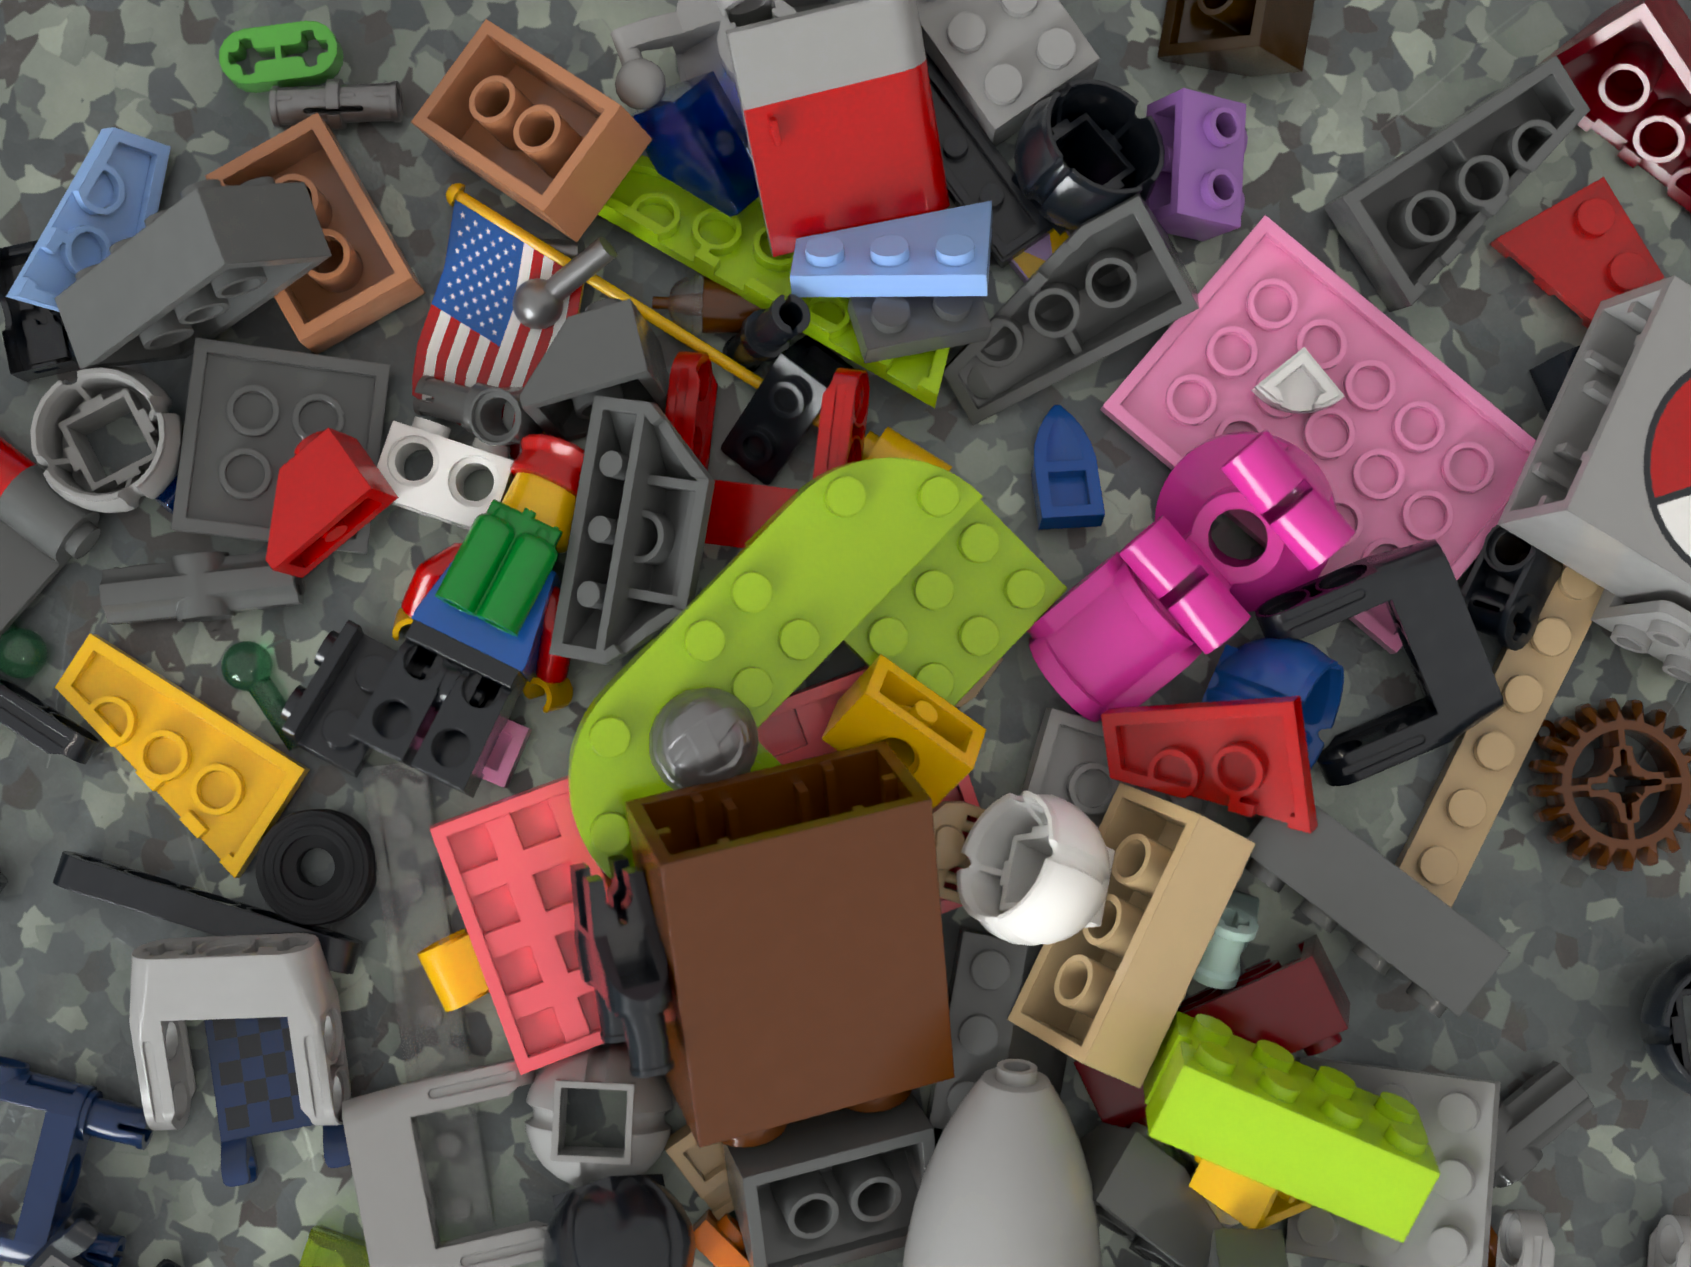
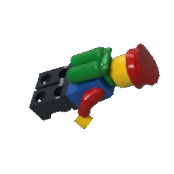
[349,434,585,798]

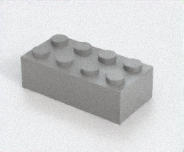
[917,0,1100,147]

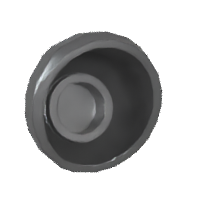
[649,687,758,790]

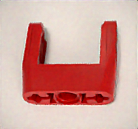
[665,351,870,548]

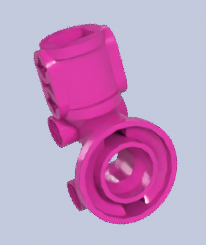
[1027,429,1355,723]

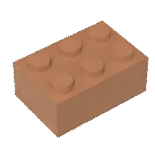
[411,19,652,242]
[205,112,425,355]

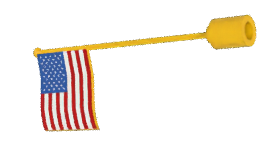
[412,183,952,472]

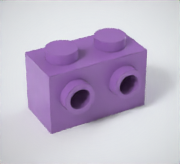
[1146,88,1248,241]

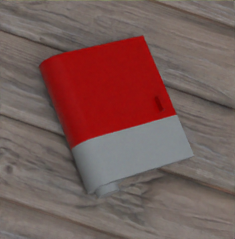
[725,0,950,257]

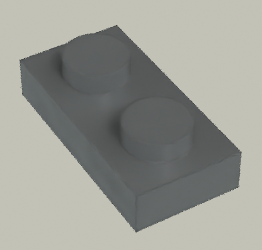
[847,296,992,364]

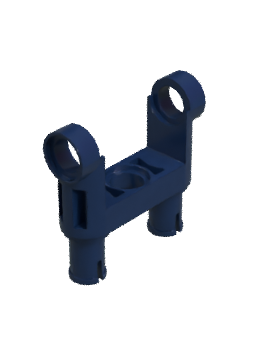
[0,1056,154,1267]

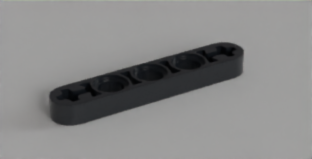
[53,851,363,974]

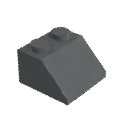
[519,298,669,442]

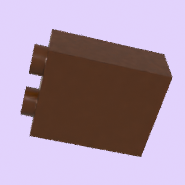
[625,740,955,1148]

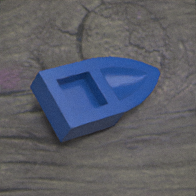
[1031,405,1105,530]

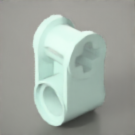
[1192,890,1260,989]

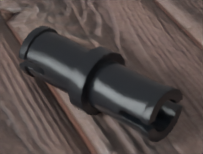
[723,294,810,372]

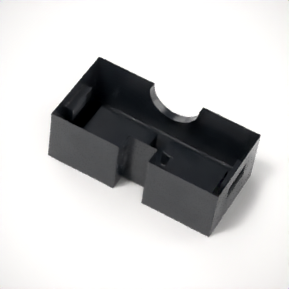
[0,240,80,381]

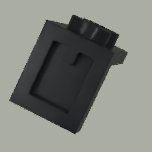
[721,335,855,485]

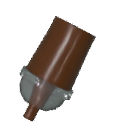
[652,273,761,337]

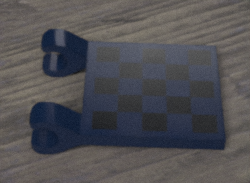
[204,1017,351,1187]

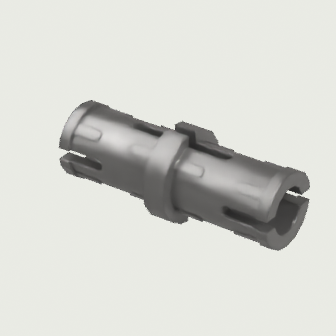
[269,78,403,130]

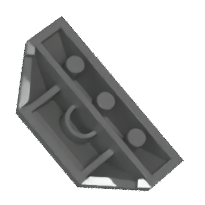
[549,395,715,665]

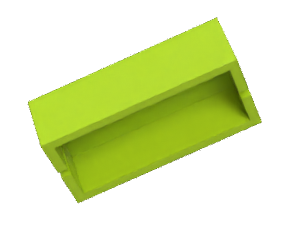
[1143,1011,1440,1243]

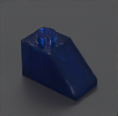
[631,71,759,217]

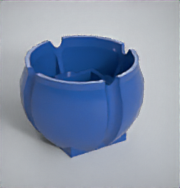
[1201,638,1344,770]

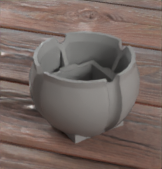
[30,366,184,513]
[525,1042,673,1187]

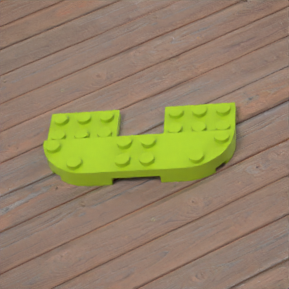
[568,457,1068,879]

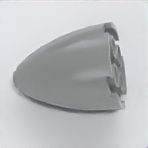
[903,1059,1101,1267]

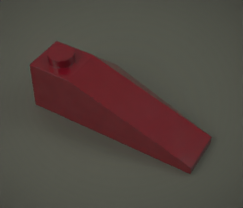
[1538,0,1691,213]

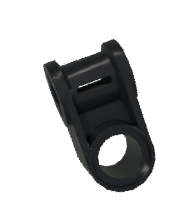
[1460,525,1563,651]

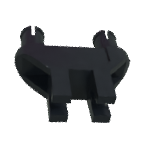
[570,854,675,1078]

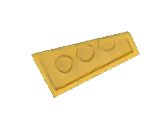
[55,633,310,878]

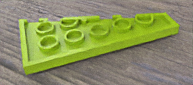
[598,155,950,408]

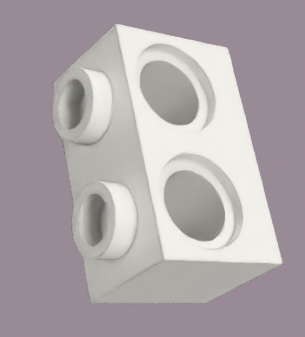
[377,417,514,530]

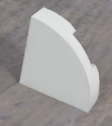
[1251,347,1345,414]

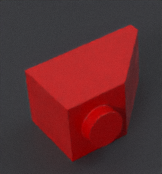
[266,427,399,578]

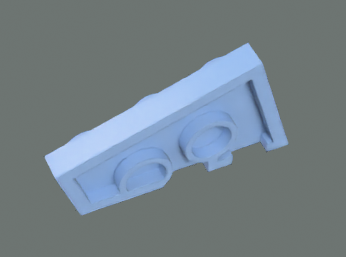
[6,127,171,312]
[790,200,993,297]

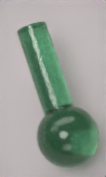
[0,622,48,679]
[221,641,298,751]

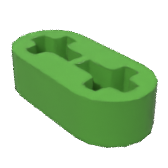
[219,21,344,93]

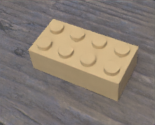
[1007,782,1256,1088]

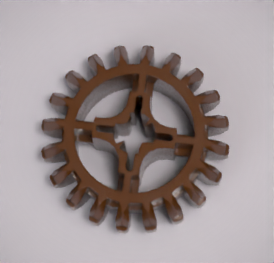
[1527,698,1691,872]

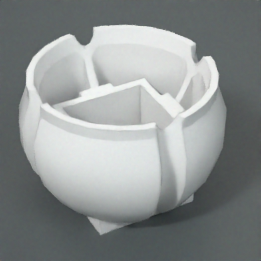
[957,791,1115,946]

